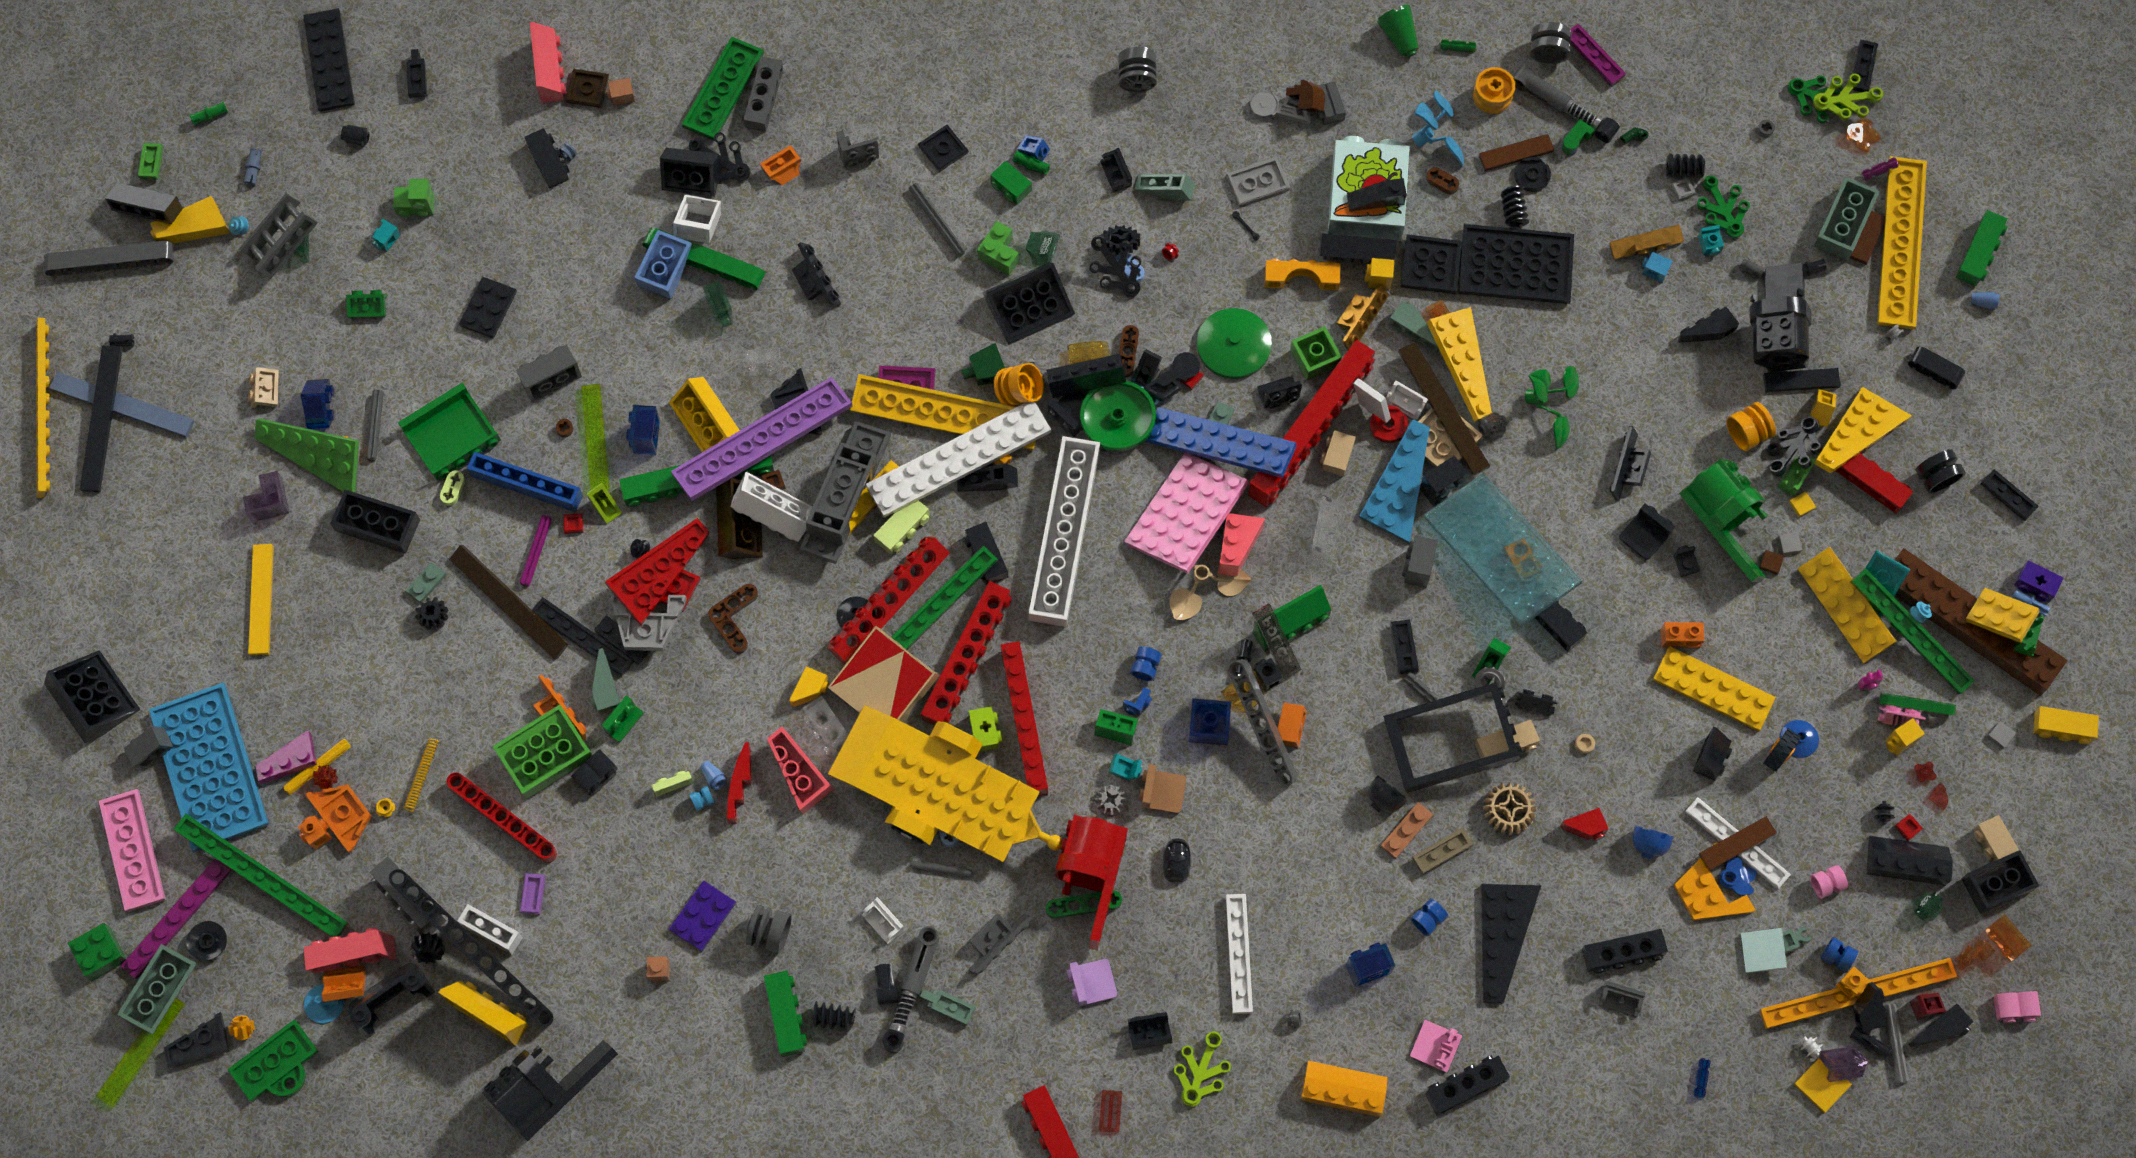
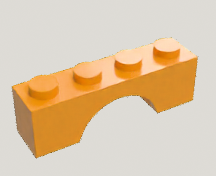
[1265,259,1340,291]

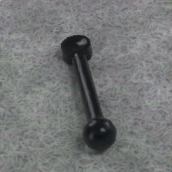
[1232,211,1260,240]

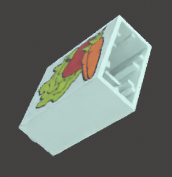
[1328,136,1410,241]

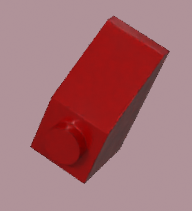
[1560,807,1609,841]

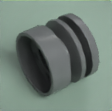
[1118,47,1157,92]
[746,905,792,954]

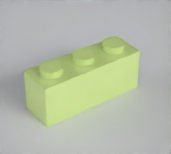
[873,500,930,555]

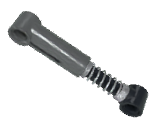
[1513,65,1620,143]
[883,926,939,1053]

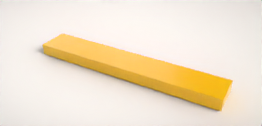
[248,544,274,656]

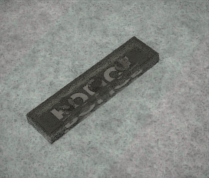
[1252,604,1302,679]

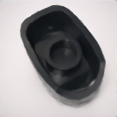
[1163,838,1191,882]

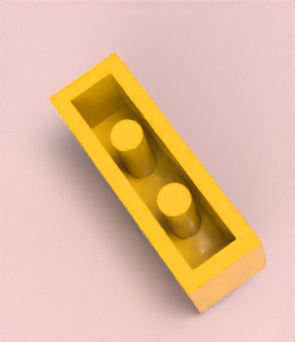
[2033,706,2099,744]

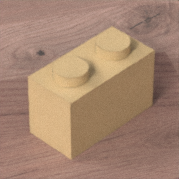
[1320,430,1356,477]
[1973,815,2019,862]

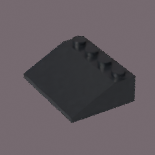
[982,262,1075,344]
[44,650,140,743]

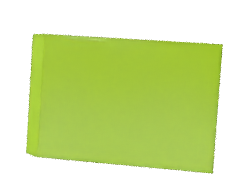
[586,483,622,524]

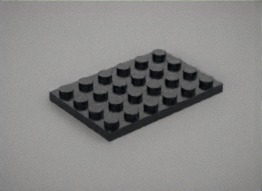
[1458,224,1574,304]

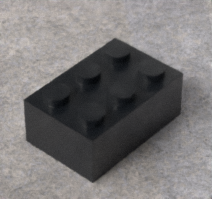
[1961,850,2039,914]

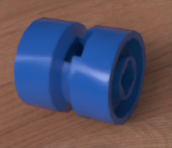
[1130,646,1162,681]
[1410,898,1448,936]
[1820,937,1859,973]

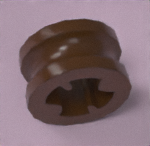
[556,419,574,437]

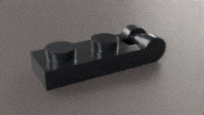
[1390,619,1419,675]

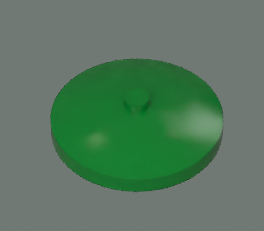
[1197,308,1272,379]
[1080,381,1156,451]

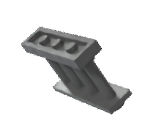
[239,193,318,279]

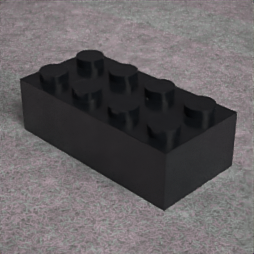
[330,490,420,554]

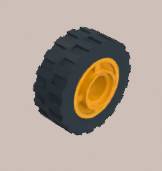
[1763,728,1801,772]

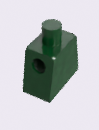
[961,343,1005,386]

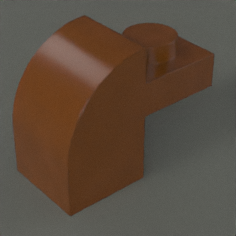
[1286,80,1325,112]

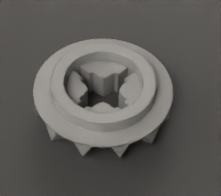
[1475,667,1506,697]
[1095,784,1127,816]

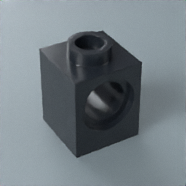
[1254,658,1283,692]

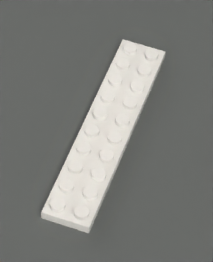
[866,399,1051,518]

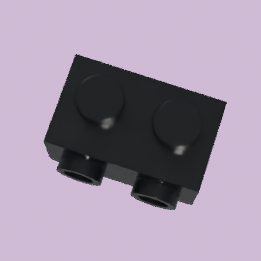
[1128,1012,1172,1050]

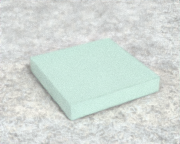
[1741,928,1787,973]

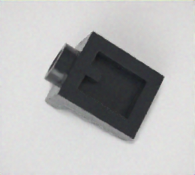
[1673,545,1700,577]

